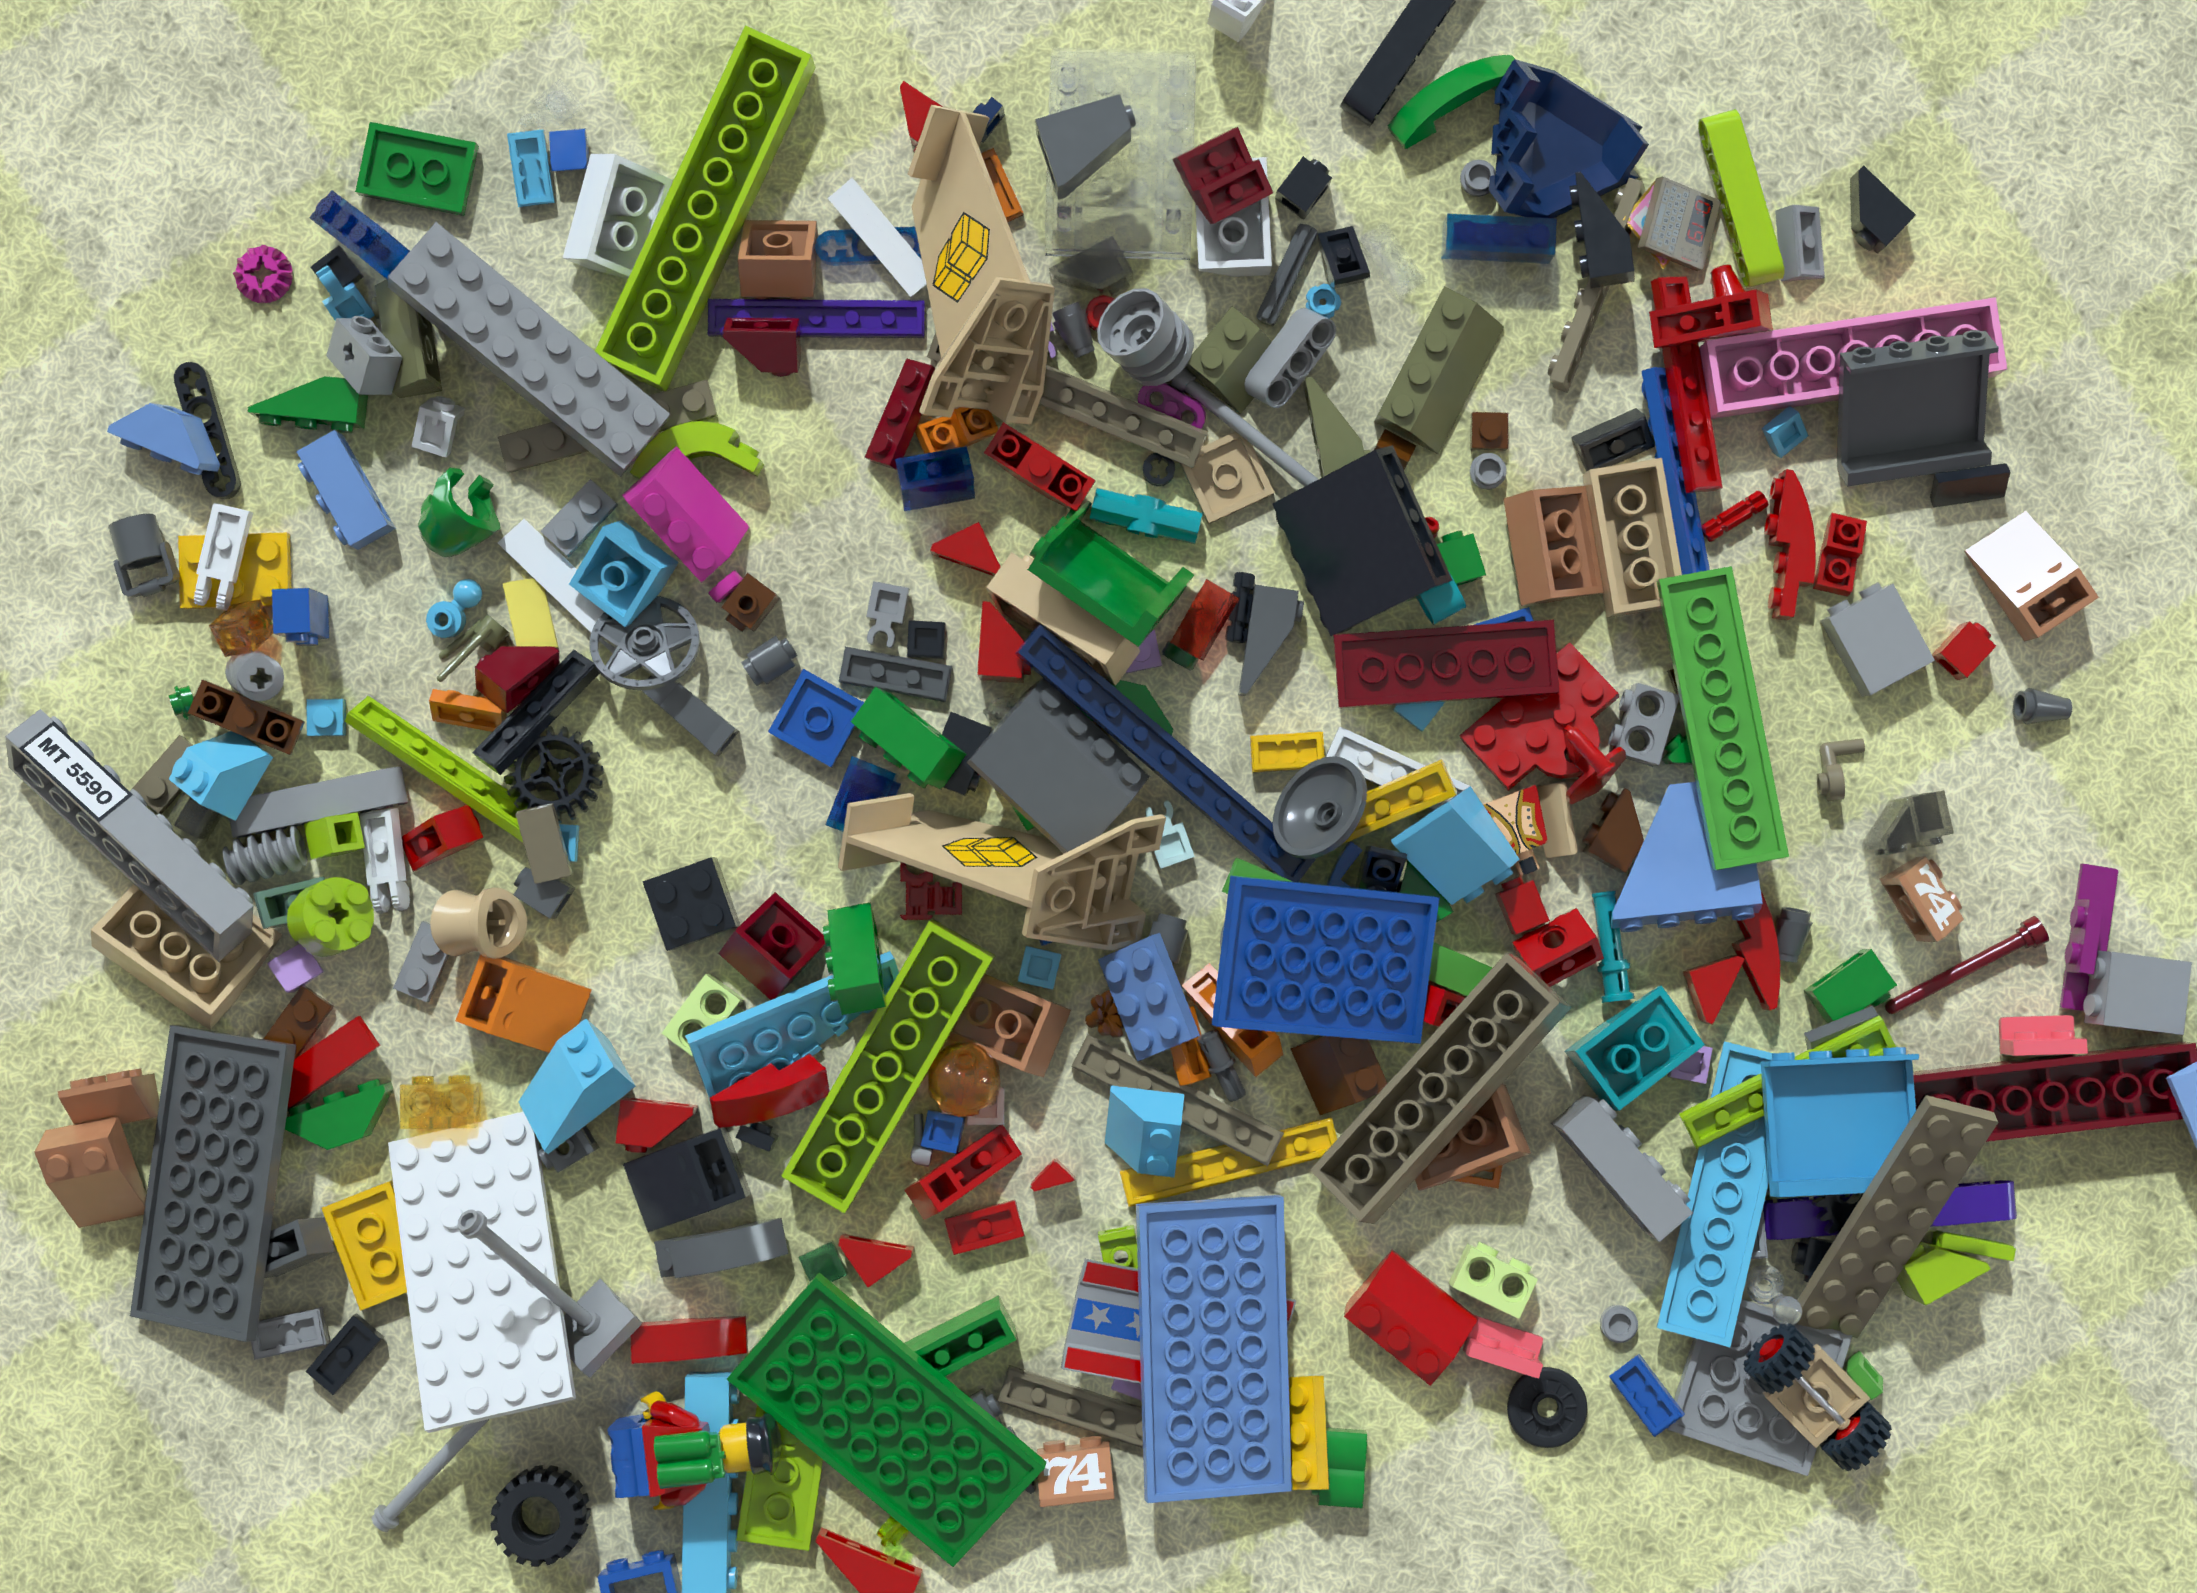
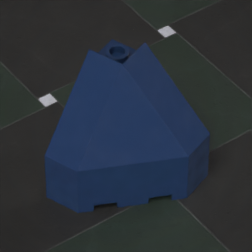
[1489,59,1649,222]

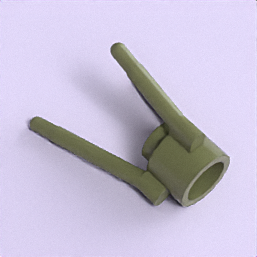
[437,614,510,697]

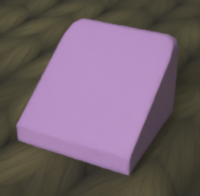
[267,944,324,993]

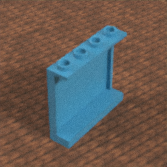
[1761,1047,1919,1197]

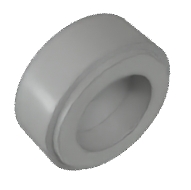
[1600,1305,1638,1343]

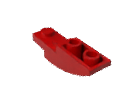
[1764,469,1816,620]

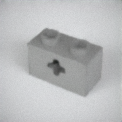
[326,316,402,395]

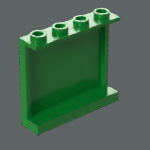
[1027,501,1194,647]

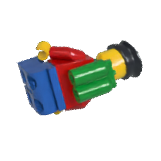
[607,1391,782,1510]

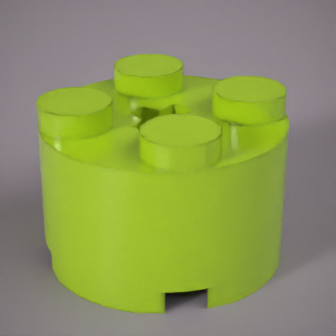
[287,877,374,957]

